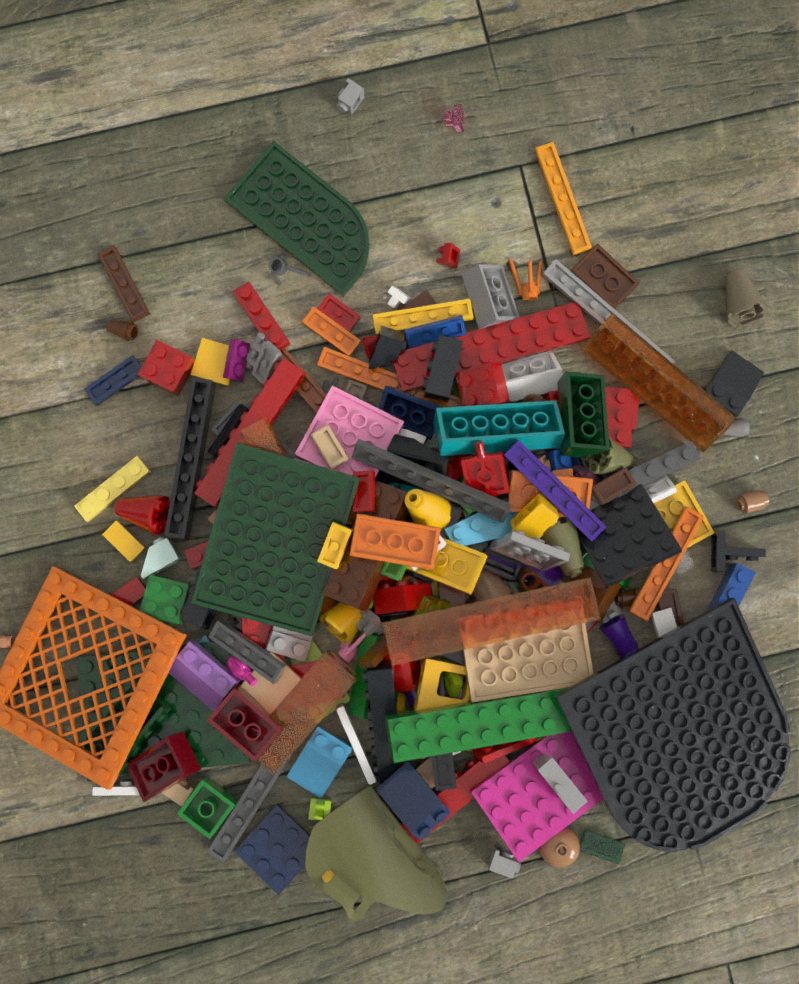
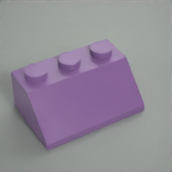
[169,640,241,711]

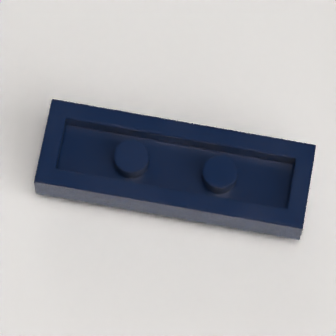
[84,355,142,406]

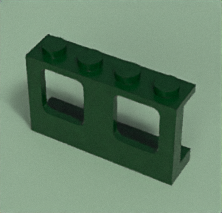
[78,676,172,772]

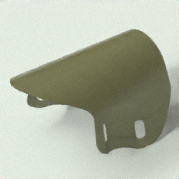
[305,786,447,921]

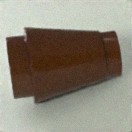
[106,320,138,341]

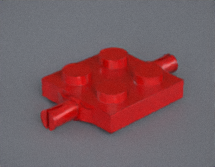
[461,441,510,497]

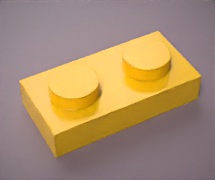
[317,522,353,570]

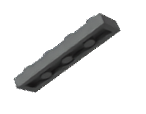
[208,619,286,684]

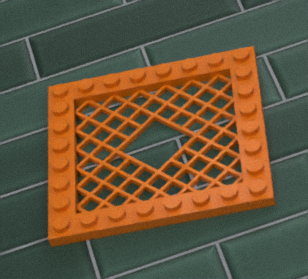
[0,566,187,790]

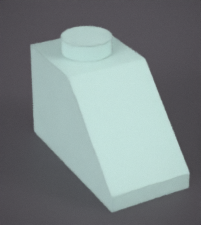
[141,537,182,579]

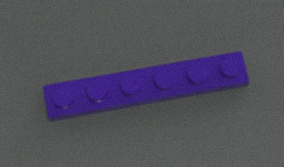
[503,440,606,541]

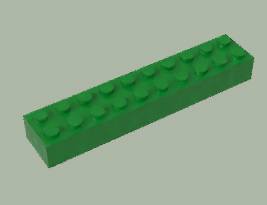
[385,687,571,763]

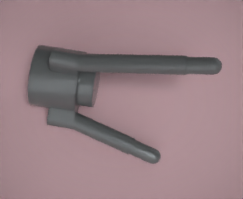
[269,254,311,286]

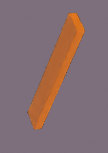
[628,506,704,622]

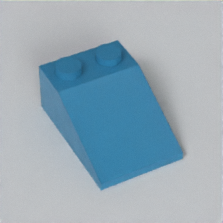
[287,723,353,799]

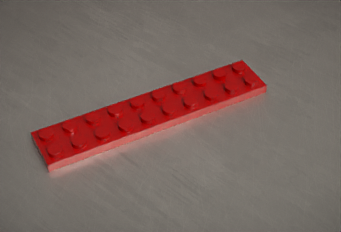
[392,302,590,393]

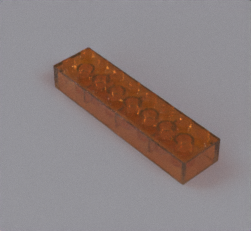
[581,313,736,452]

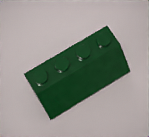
[557,371,610,458]

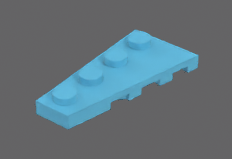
[443,499,518,546]

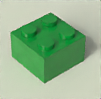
[140,575,193,624]
[177,776,239,839]

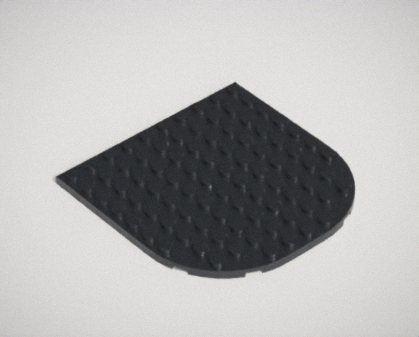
[555,598,791,852]

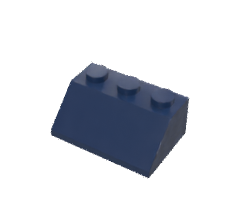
[378,386,443,440]

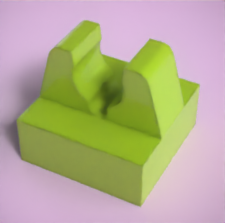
[308,797,332,821]

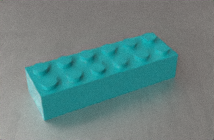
[434,400,565,456]

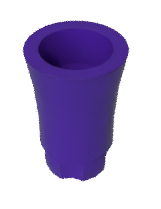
[599,614,639,658]

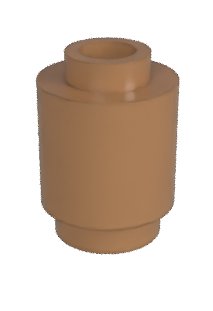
[736,490,769,514]

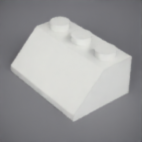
[502,350,563,402]

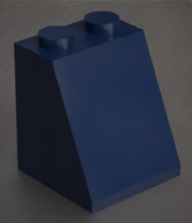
[376,761,451,841]

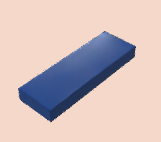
[404,315,466,349]

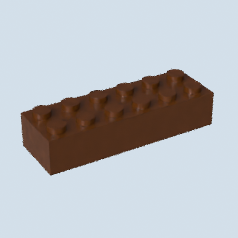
[322,480,409,613]

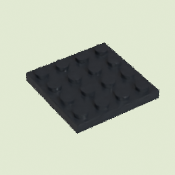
[577,484,682,588]

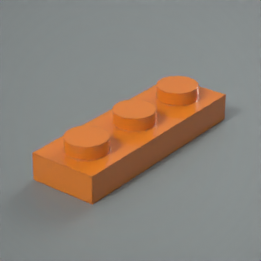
[302,306,361,357]

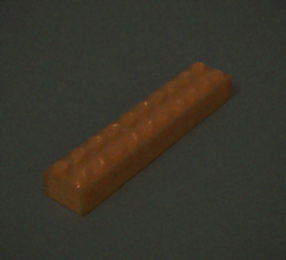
[381,577,600,666]

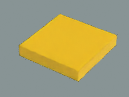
[190,338,231,387]

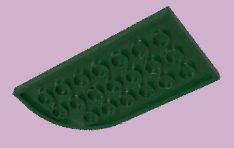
[224,141,369,297]

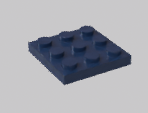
[234,804,310,895]

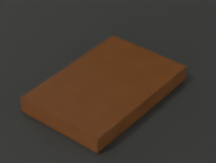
[571,243,640,309]

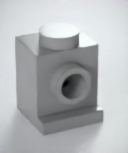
[336,78,365,115]
[487,845,521,879]

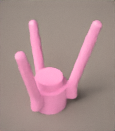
[338,633,366,663]

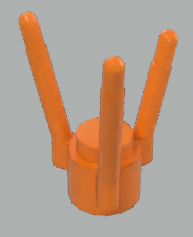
[508,258,543,300]

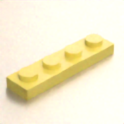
[74,456,151,522]

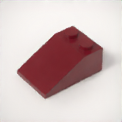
[206,684,283,762]
[127,732,201,802]

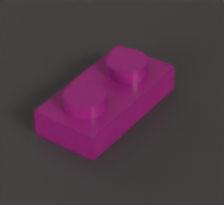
[223,339,250,382]

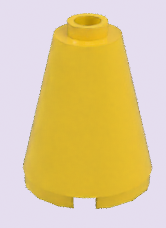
[405,489,452,531]
[319,602,370,645]

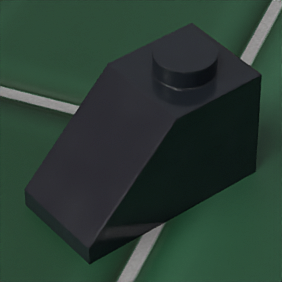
[368,326,407,370]

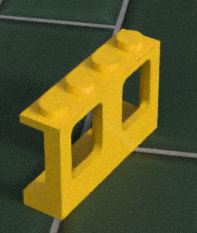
[413,657,470,711]

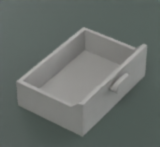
[532,753,588,814]

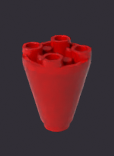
[115,495,171,535]

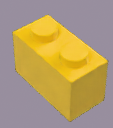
[510,493,559,539]

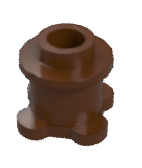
[615,588,639,609]

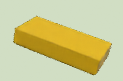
[102,520,146,563]

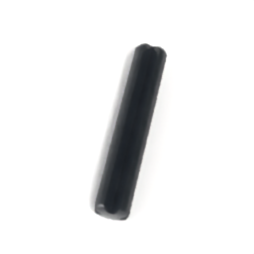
[208,404,249,457]

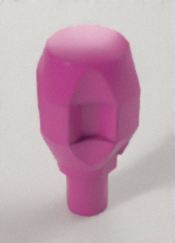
[227,655,257,686]

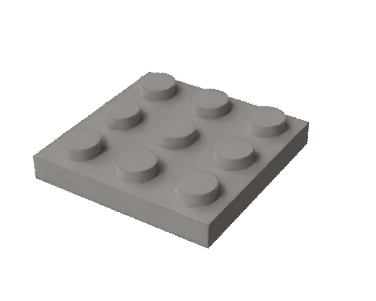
[489,530,570,571]

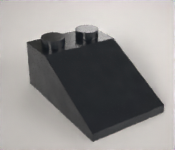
[698,350,764,420]
[386,434,448,489]

